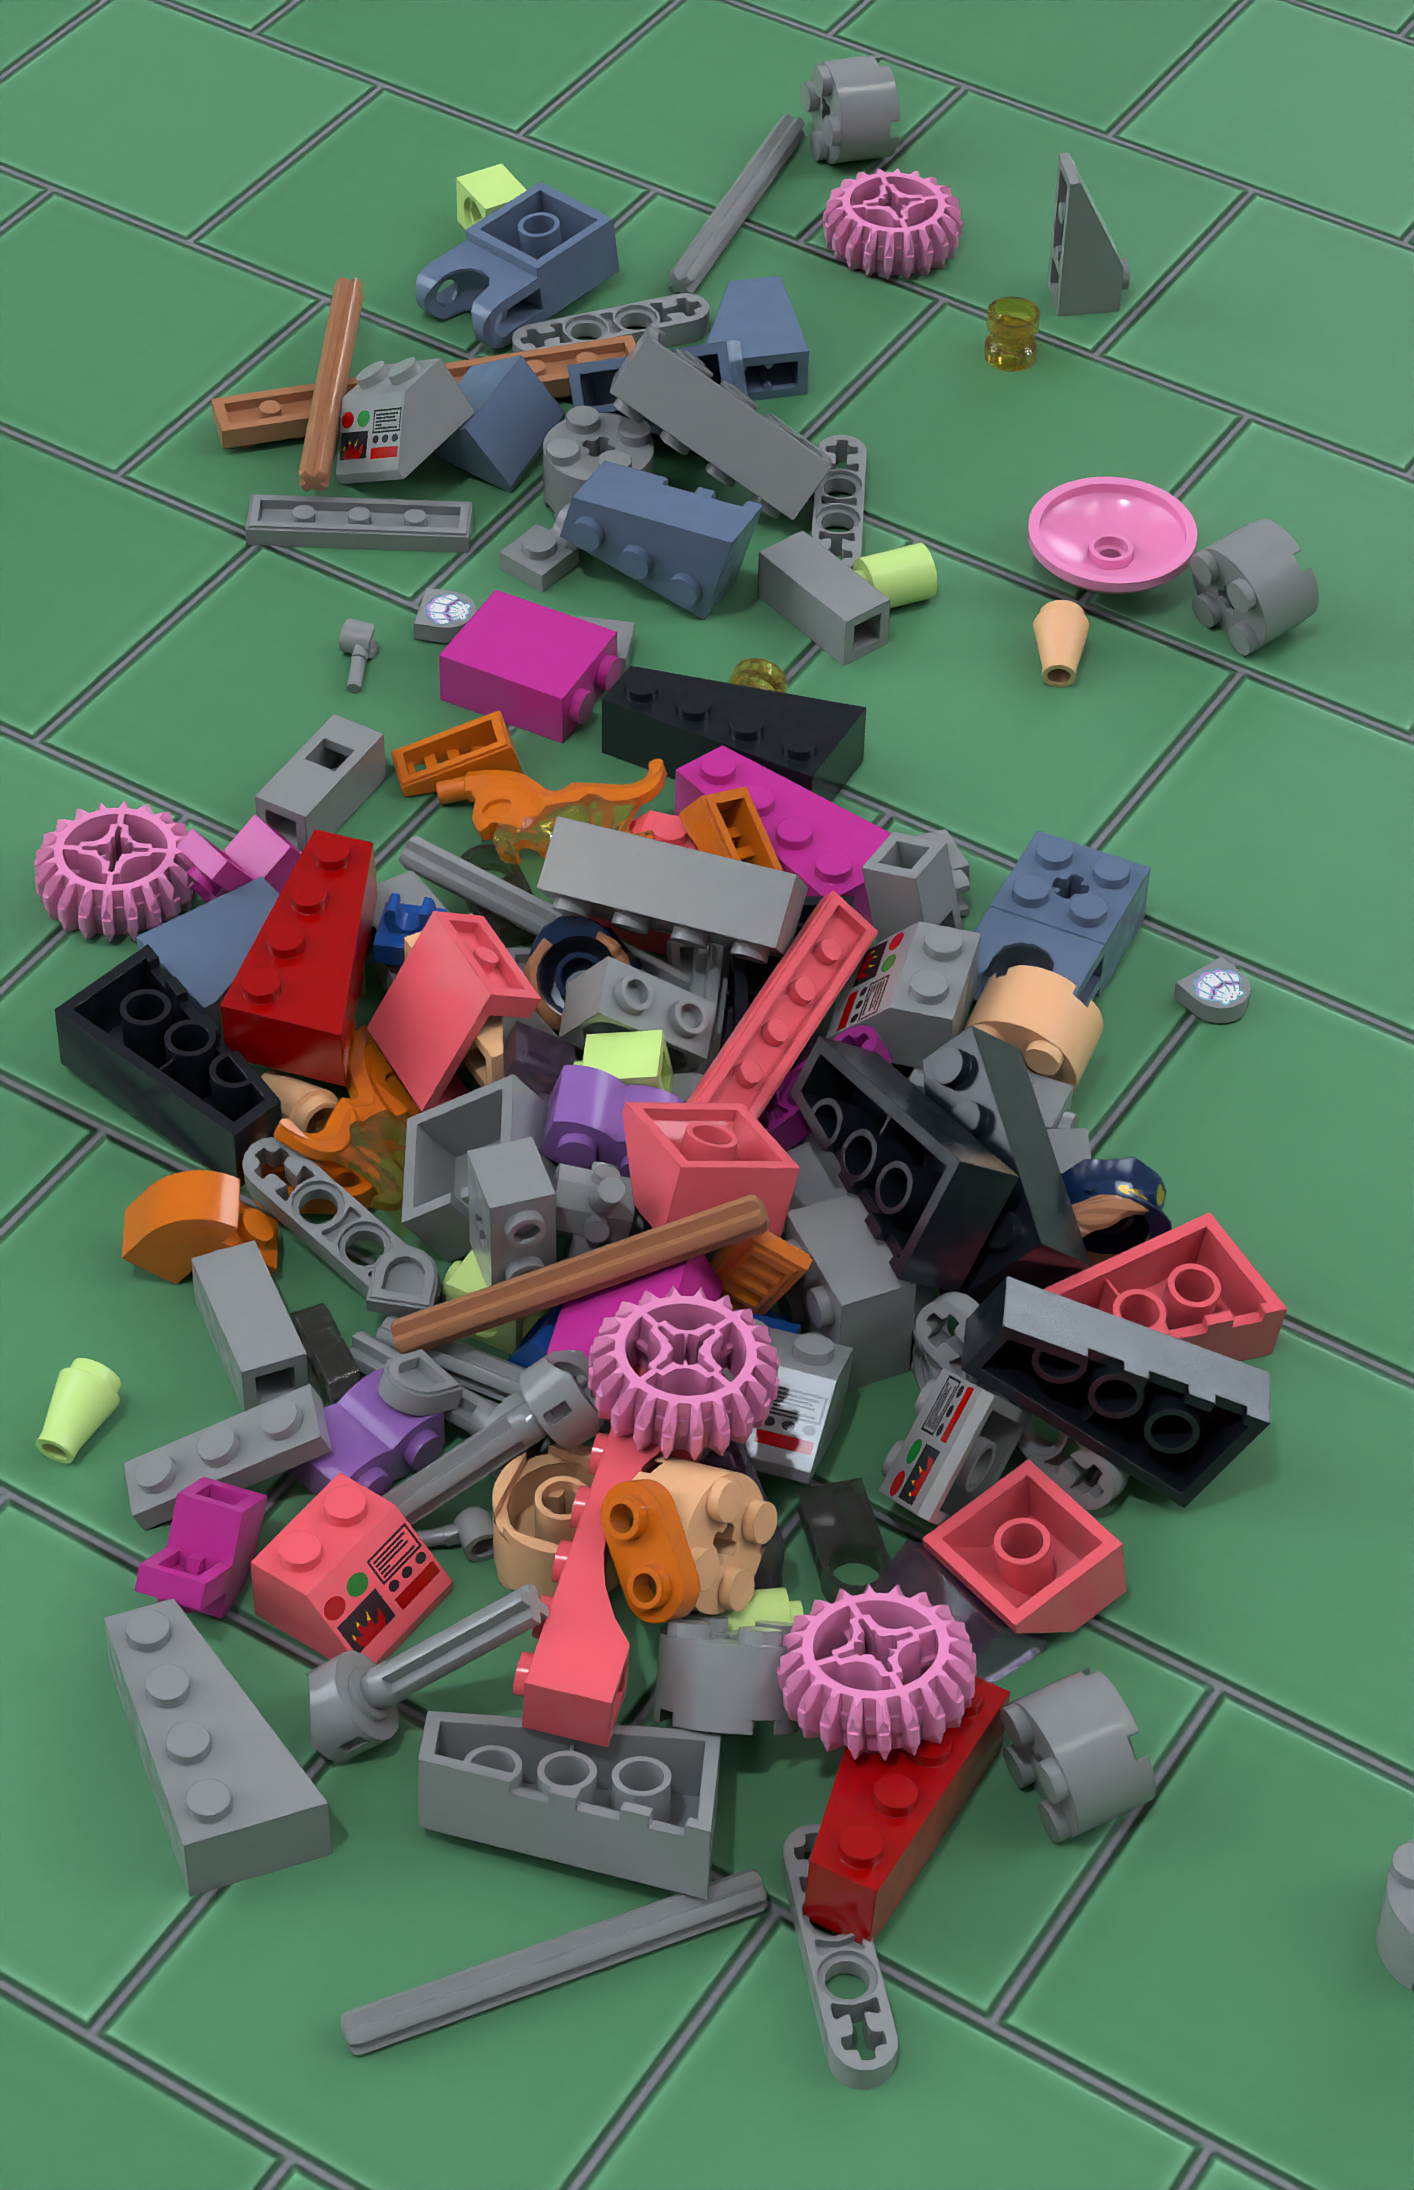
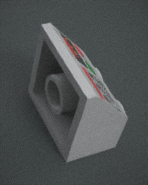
[336,357,475,484]
[825,921,981,1069]
[701,1318,854,1484]
[878,1368,1032,1526]

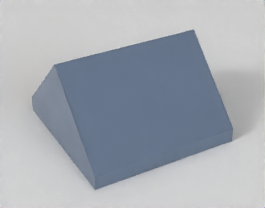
[431,355,565,493]

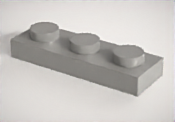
[123,1384,332,1531]

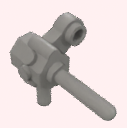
[552,1162,653,1261]

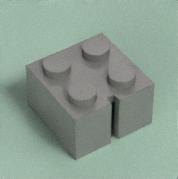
[401,1074,557,1262]
[777,1193,916,1391]

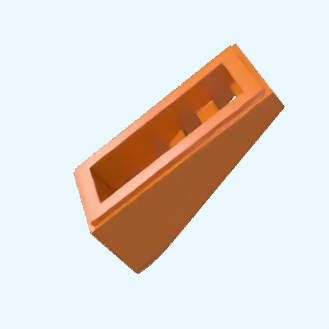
[390,710,524,797]
[679,786,783,871]
[710,1231,813,1315]

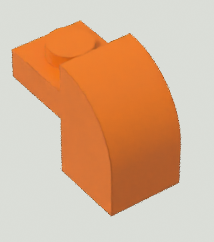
[122,1170,279,1285]

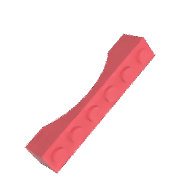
[513,1363,704,1748]

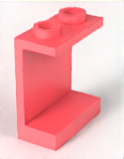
[367,911,541,1112]

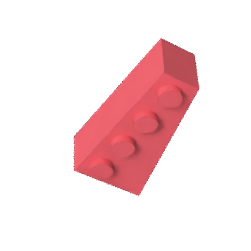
[1044,1212,1287,1361]

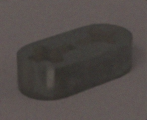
[290,1303,361,1407]

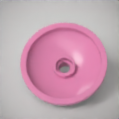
[1028,477,1197,594]

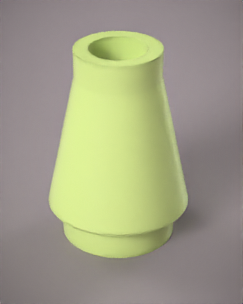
[36,1358,122,1464]

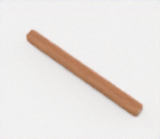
[298,277,364,492]
[391,1194,770,1354]

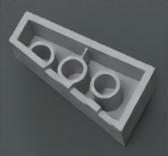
[610,323,832,520]
[537,816,808,964]
[104,1598,332,1897]
[418,1711,721,1900]

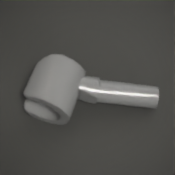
[339,618,377,693]
[416,1507,494,1562]

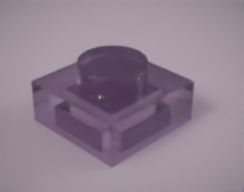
[504,1021,575,1095]

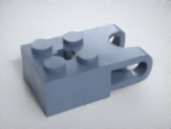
[415,182,620,349]
[972,830,1151,1007]

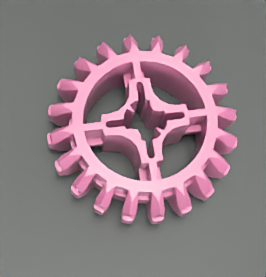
[823,168,963,280]
[34,800,197,944]
[588,1285,779,1462]
[777,1583,977,1761]

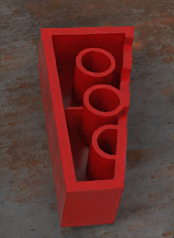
[220,829,378,1087]
[803,1676,1011,1945]

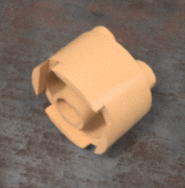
[963,965,1104,1096]
[492,1444,620,1600]
[629,1456,777,1615]

